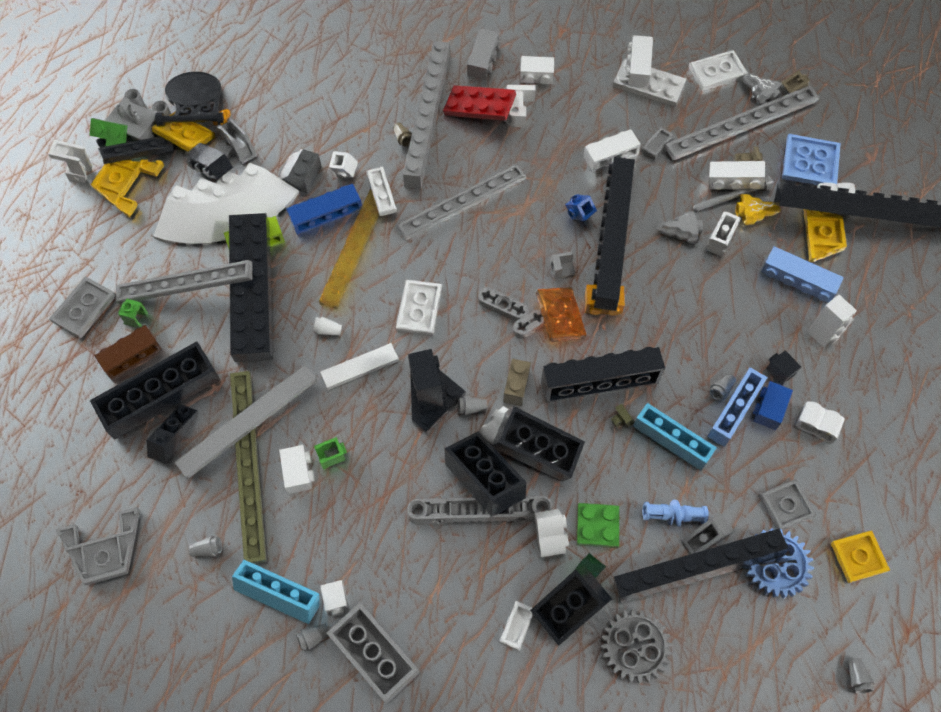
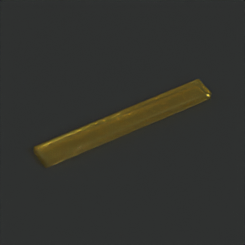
[319,188,379,309]

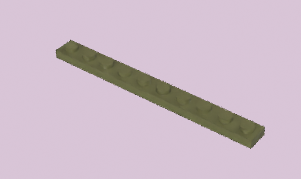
[230,371,267,564]

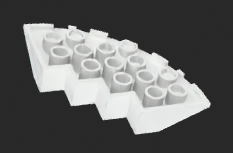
[153,163,299,246]

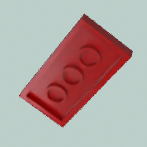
[443,85,517,121]

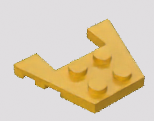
[91,159,164,218]

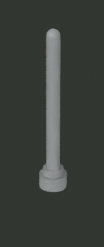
[693,176,773,212]

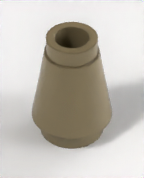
[393,122,412,147]

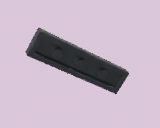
[98,136,174,164]

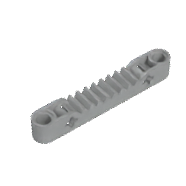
[407,496,552,525]

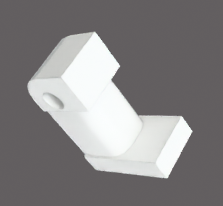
[506,85,536,127]
[48,140,92,183]

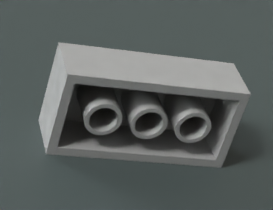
[327,602,420,704]

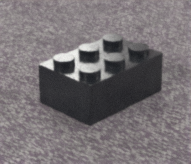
[408,349,446,414]
[530,565,612,646]

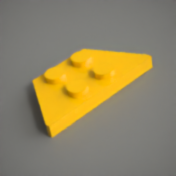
[803,209,847,262]

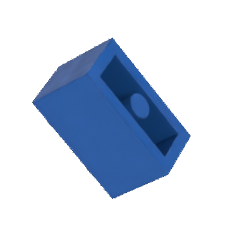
[753,381,793,431]

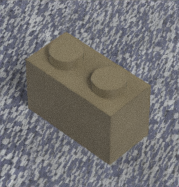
[503,358,531,406]

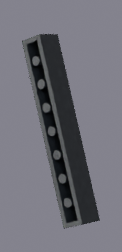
[614,528,788,604]

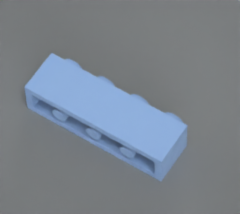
[761,246,844,303]
[707,368,767,447]

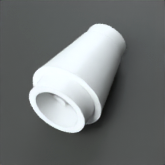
[313,317,342,336]

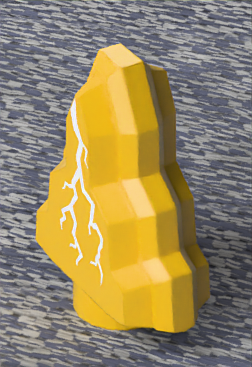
[735,194,781,225]

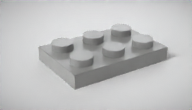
[49,276,116,339]

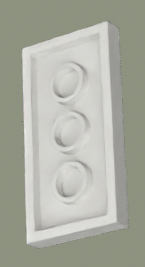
[612,59,686,107]

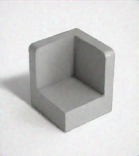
[550,252,575,280]

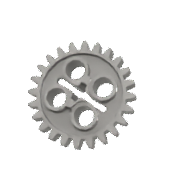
[600,609,673,684]

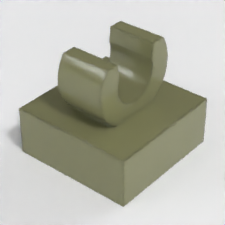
[611,404,635,427]

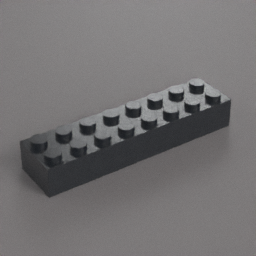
[229,213,273,362]

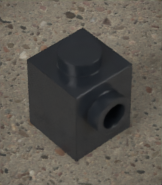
[766,350,802,385]

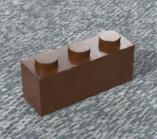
[94,325,162,380]

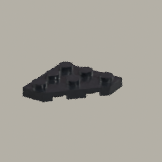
[410,370,466,435]

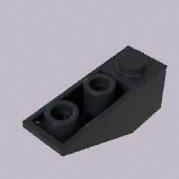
[146,404,198,464]

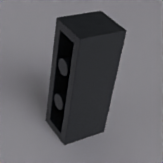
[184,143,233,180]

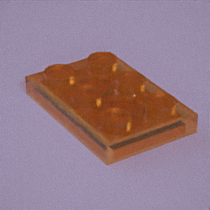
[536,287,587,342]

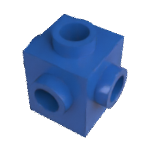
[565,194,597,221]

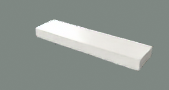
[320,343,399,390]

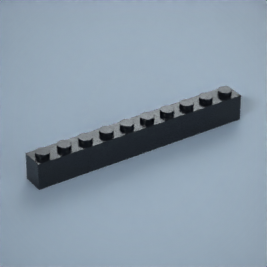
[591,157,635,311]
[774,180,941,228]

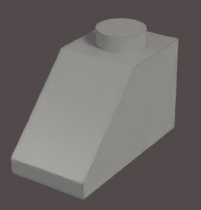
[682,514,735,554]

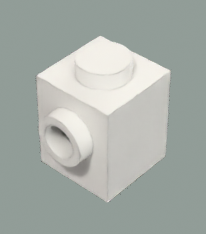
[329,151,358,179]

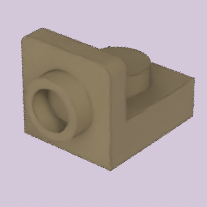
[781,70,810,94]
[733,146,763,161]

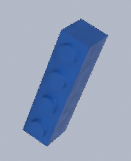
[286,184,363,235]

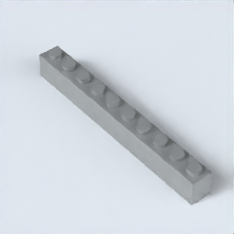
[403,41,450,189]

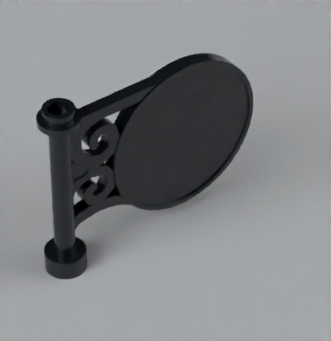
[155,72,224,127]

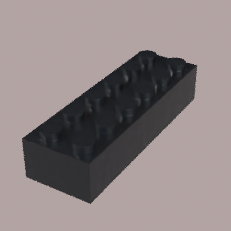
[90,341,220,440]
[541,347,665,403]

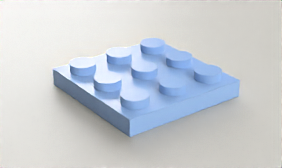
[782,134,841,186]

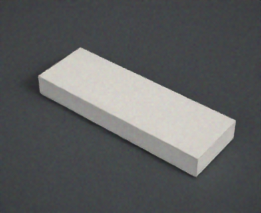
[366,167,397,216]

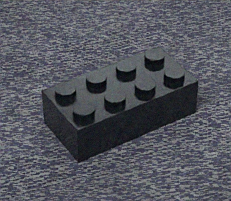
[492,406,585,482]
[444,431,527,517]

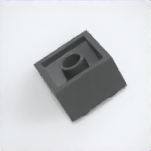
[278,149,322,193]

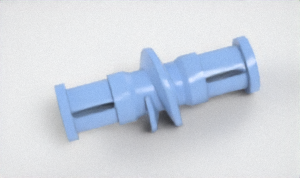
[642,499,709,527]

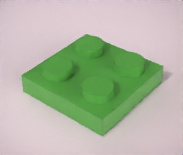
[577,503,619,548]

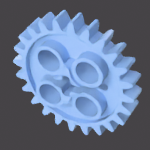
[745,528,814,599]

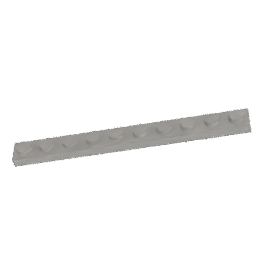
[665,85,819,161]

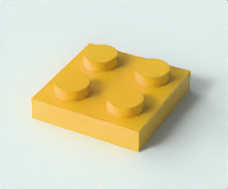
[831,530,890,584]

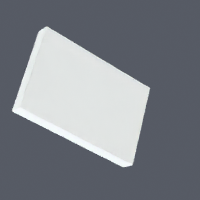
[688,50,748,91]
[396,280,442,336]

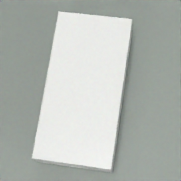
[499,601,533,651]

